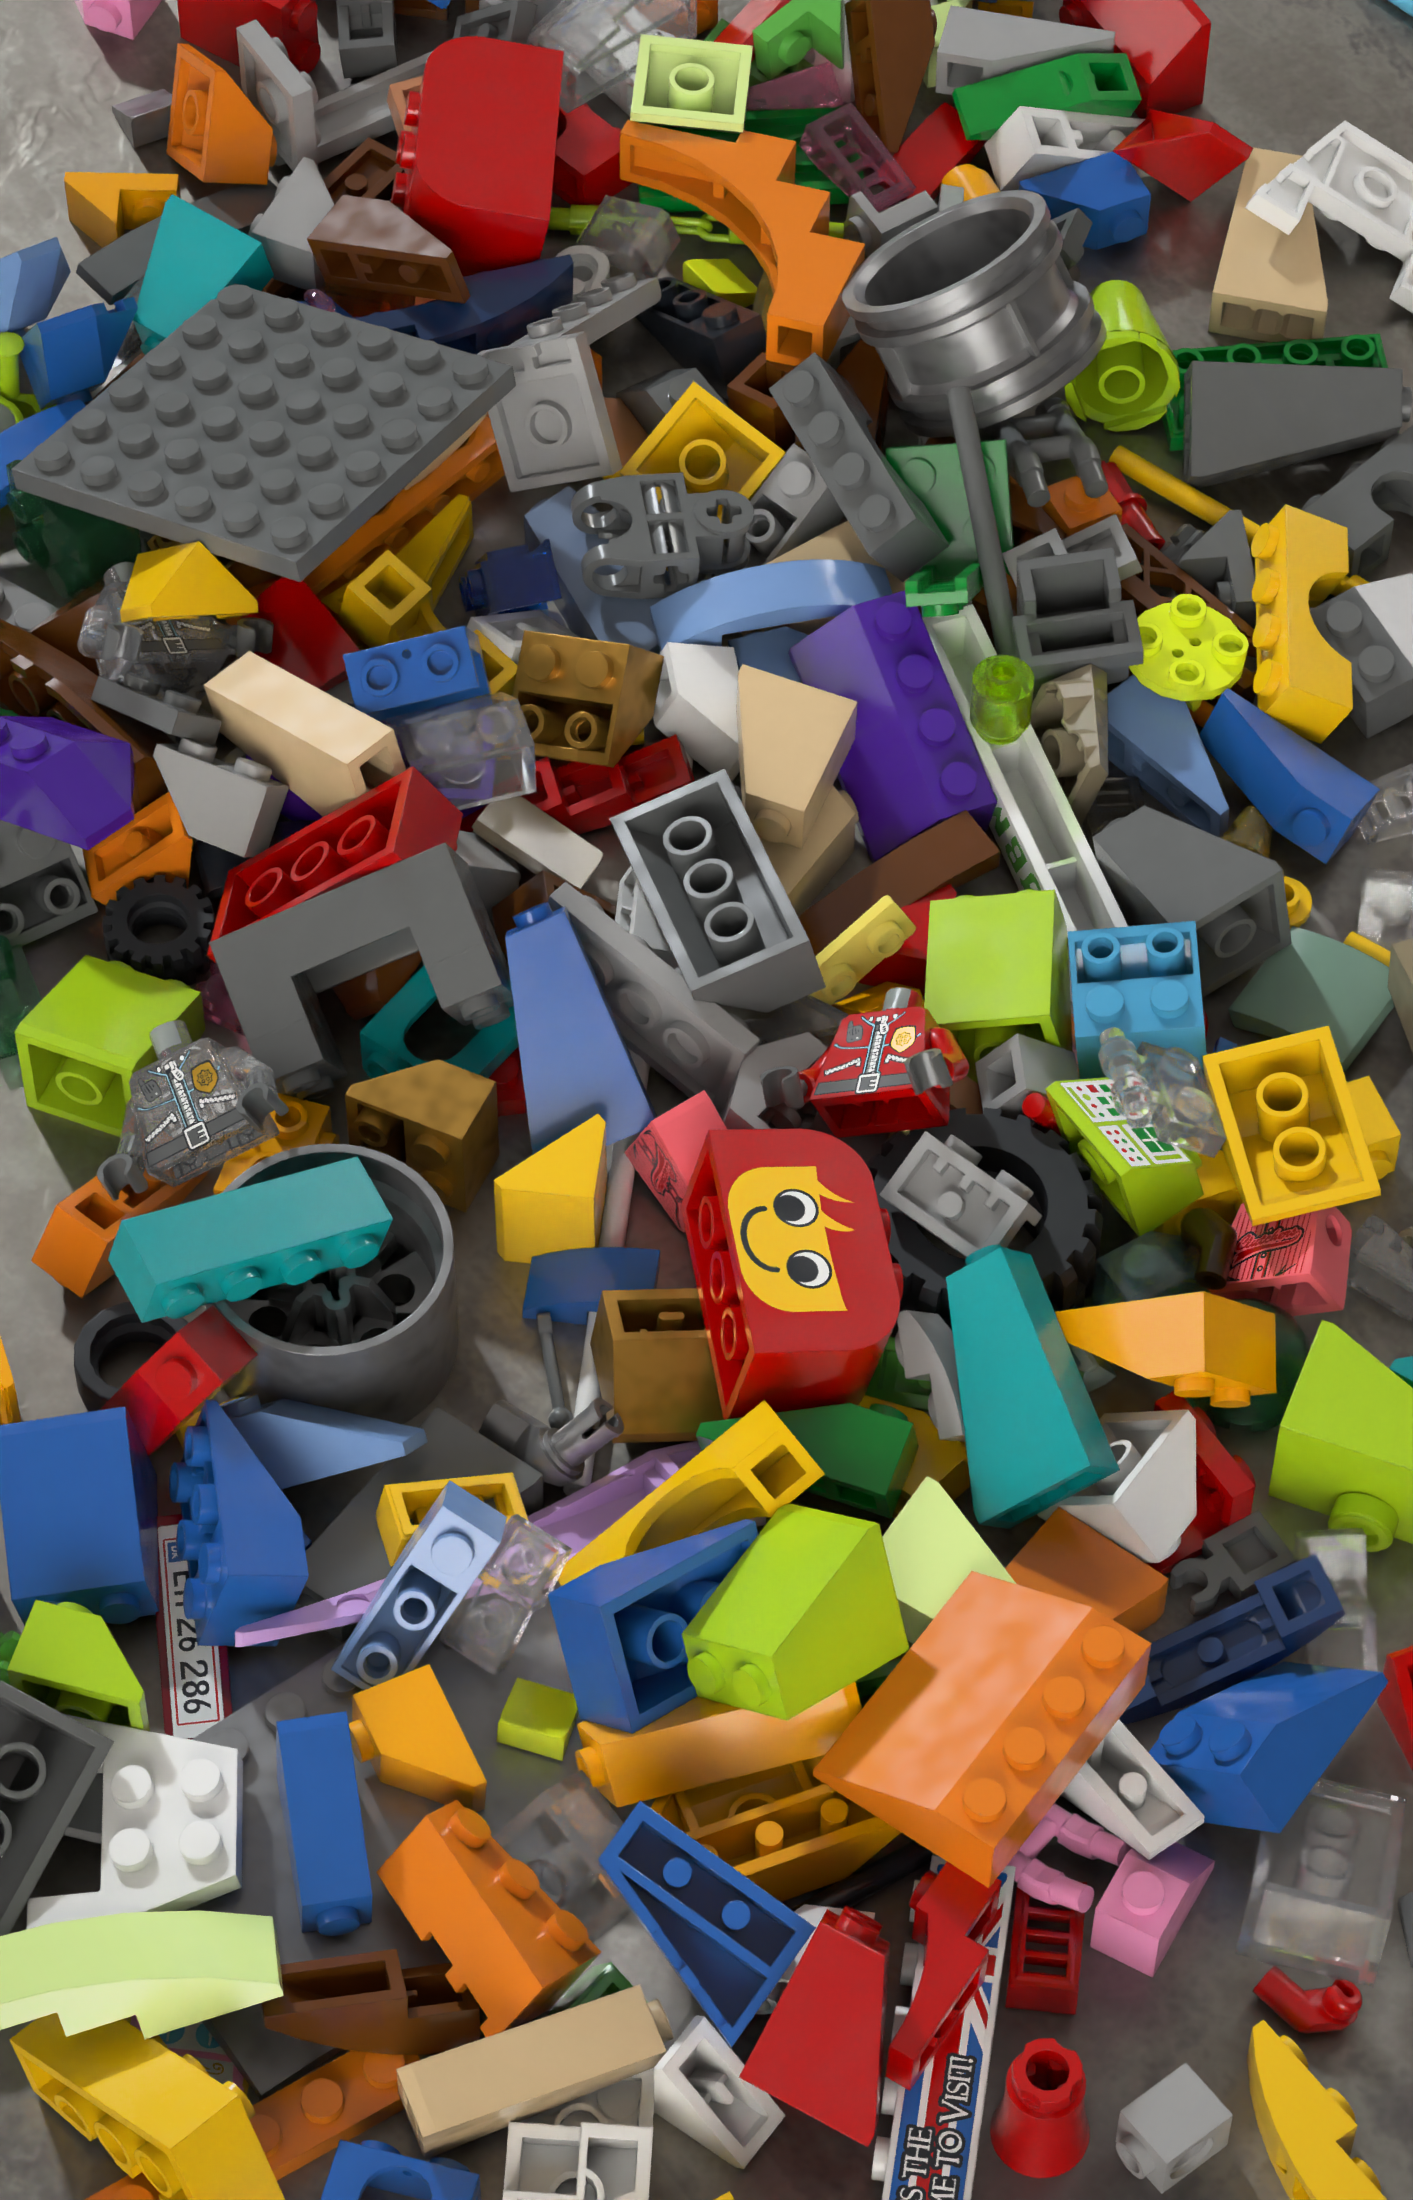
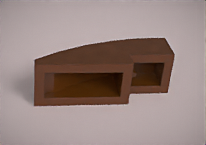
[260,1949,480,2055]

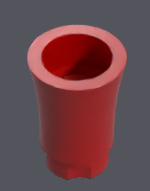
[990,2038,1090,2178]

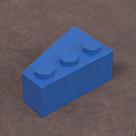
[598,1801,816,2048]

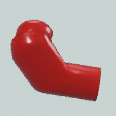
[1252,1965,1362,2034]

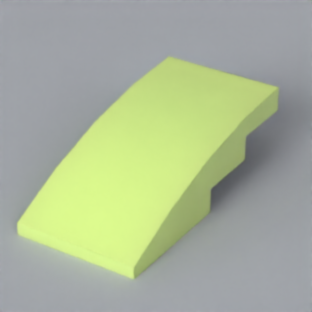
[0,1910,284,2039]

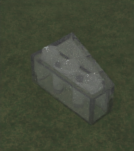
[526,0,697,113]

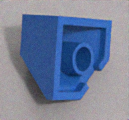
[19,297,138,410]

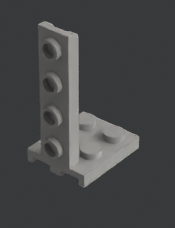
[236,20,433,171]
[477,273,661,493]

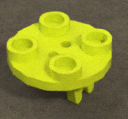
[1129,594,1249,711]

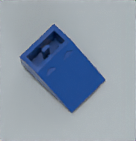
[169,1400,309,1647]

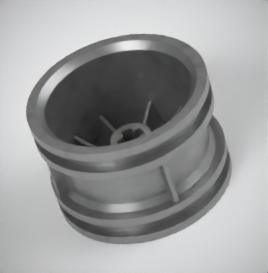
[842,190,1106,437]

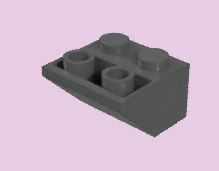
[0,820,98,956]

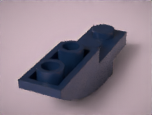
[354,254,574,354]

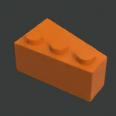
[376,1800,602,2037]

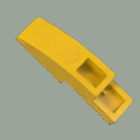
[1247,2019,1387,2200]

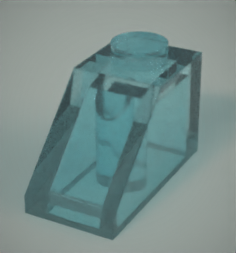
[1091,1231,1210,1306]

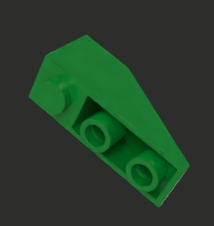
[952,53,1142,140]

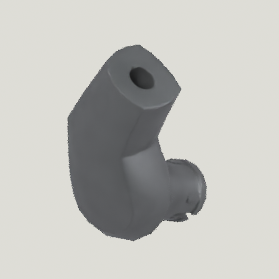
[479,1398,624,1486]

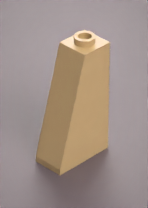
[1208,147,1328,342]
[204,651,406,817]
[396,1984,674,2160]

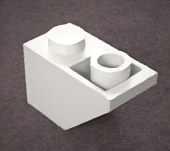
[653,642,740,782]

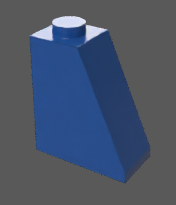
[276,1711,373,1936]

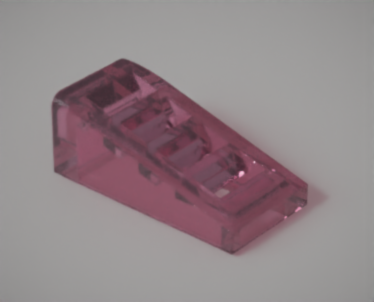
[746,62,845,110]
[799,102,916,212]

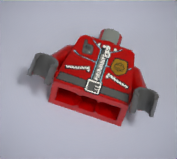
[760,988,969,1138]

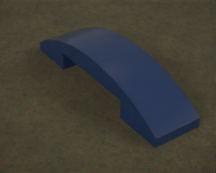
[1119,1553,1346,1725]

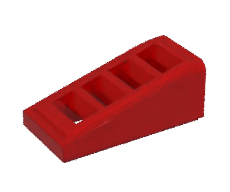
[1005,1881,1087,2015]

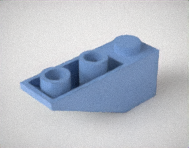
[331,1480,507,1690]

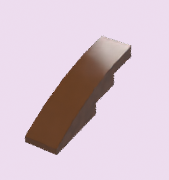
[798,810,1000,956]

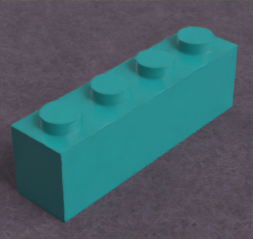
[108,1156,393,1323]

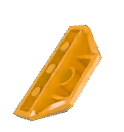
[650,1754,901,1902]

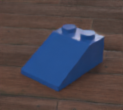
[548,1519,758,1734]
[1148,1661,1389,1833]

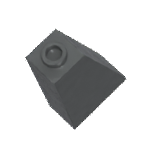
[1183,361,1412,489]
[294,1406,545,1642]

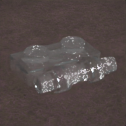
[1098,1027,1227,1158]

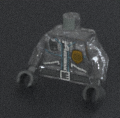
[77,562,274,694]
[97,1020,289,1201]

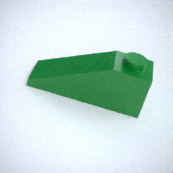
[696,1403,919,1518]

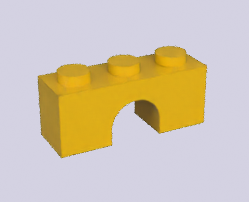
[338,549,518,733]

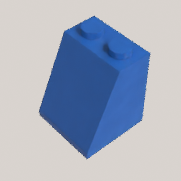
[0,1406,159,1626]

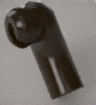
[1180,1208,1237,1290]

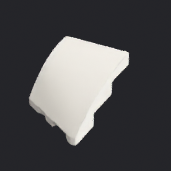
[503,2068,654,2200]

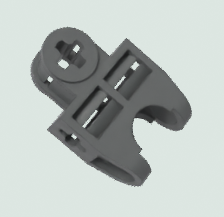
[570,472,754,599]

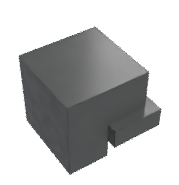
[1012,547,1144,695]

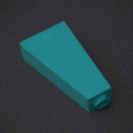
[946,1245,1120,1529]

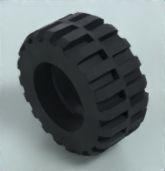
[867,1108,1104,1330]

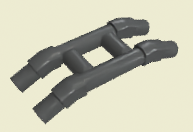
[982,398,1108,507]

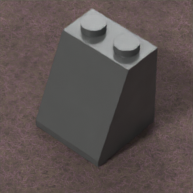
[1093,805,1292,998]

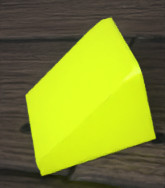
[683,259,762,308]
[496,1677,579,1761]

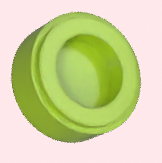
[1328,1493,1399,1552]

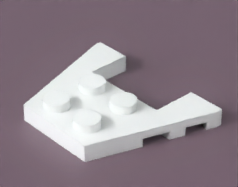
[1245,120,1413,313]
[26,1714,243,1930]

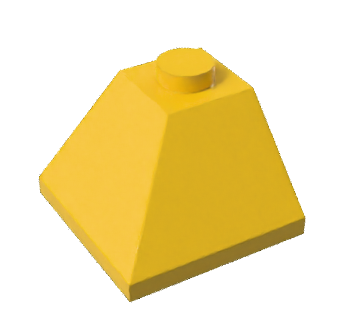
[620,381,786,522]

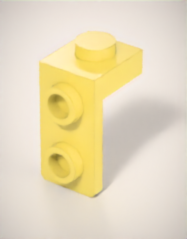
[808,895,916,1012]

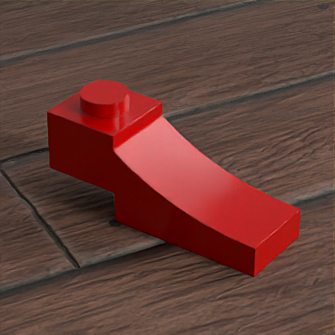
[885,1861,1002,2091]

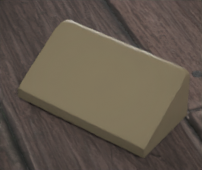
[472,788,604,889]

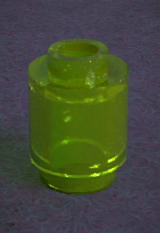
[970,655,1034,745]

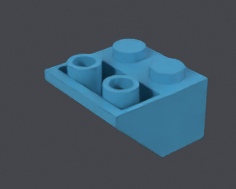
[1068,921,1207,1079]

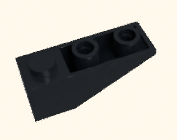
[635,277,767,399]

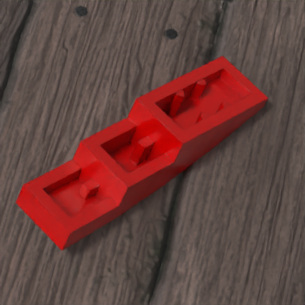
[459,734,695,851]

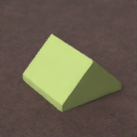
[630,34,753,134]

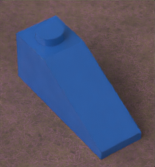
[1199,688,1380,864]

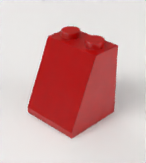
[177,0,321,74]
[739,1906,890,2147]

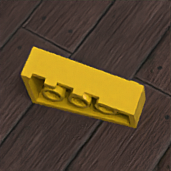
[9,2012,285,2200]

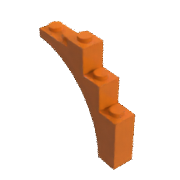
[620,120,865,367]

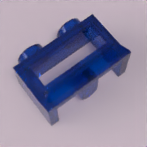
[459,539,562,617]

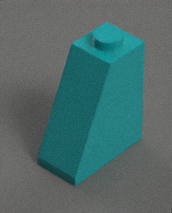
[133,194,274,355]

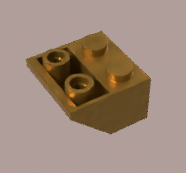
[503,630,664,768]
[345,1059,500,1212]
[590,1288,724,1443]

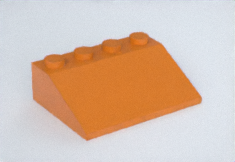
[813,1571,1152,1888]

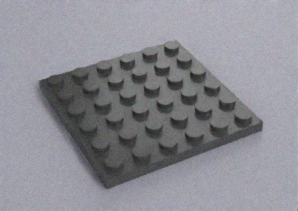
[11,284,516,582]

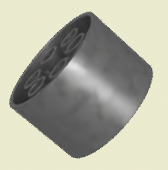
[205,1144,459,1424]

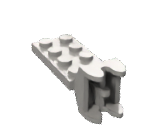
[548,881,828,1129]

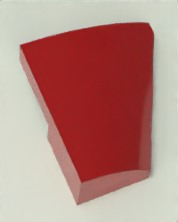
[241,577,360,692]

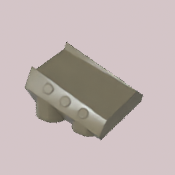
[1027,664,1108,826]

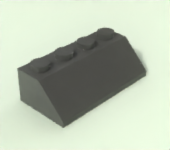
[610,769,826,1013]
[0,1680,114,1936]

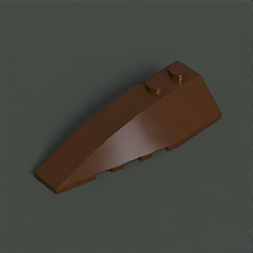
[0,619,180,814]

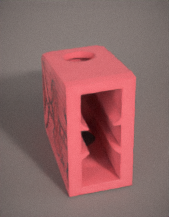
[624,1090,728,1233]
[1208,1204,1352,1319]

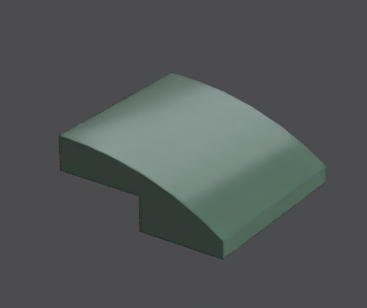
[1228,926,1394,1072]

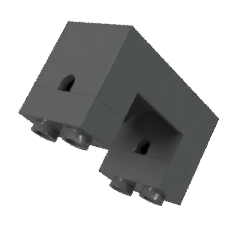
[209,843,514,1101]

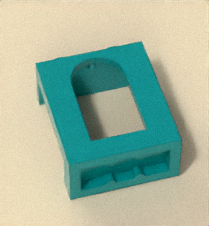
[360,965,519,1079]

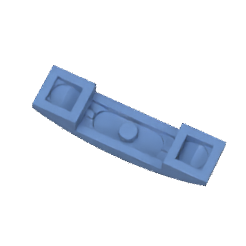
[650,559,893,652]

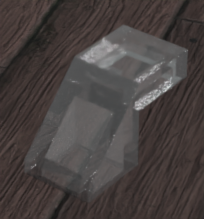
[1295,1528,1377,1671]

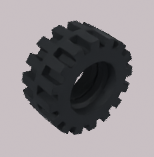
[103,875,215,986]

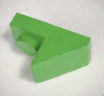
[752,0,845,79]

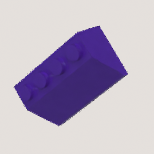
[788,590,997,864]

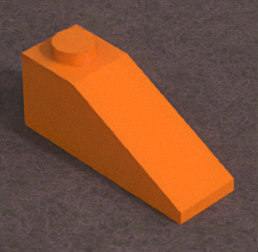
[31,1130,211,1298]

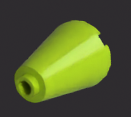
[1064,280,1180,432]

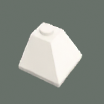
[1037,1410,1197,1563]

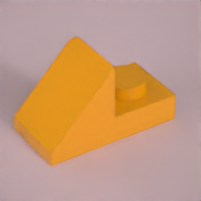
[64,172,181,248]

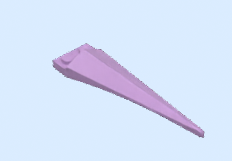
[235,1441,766,1648]

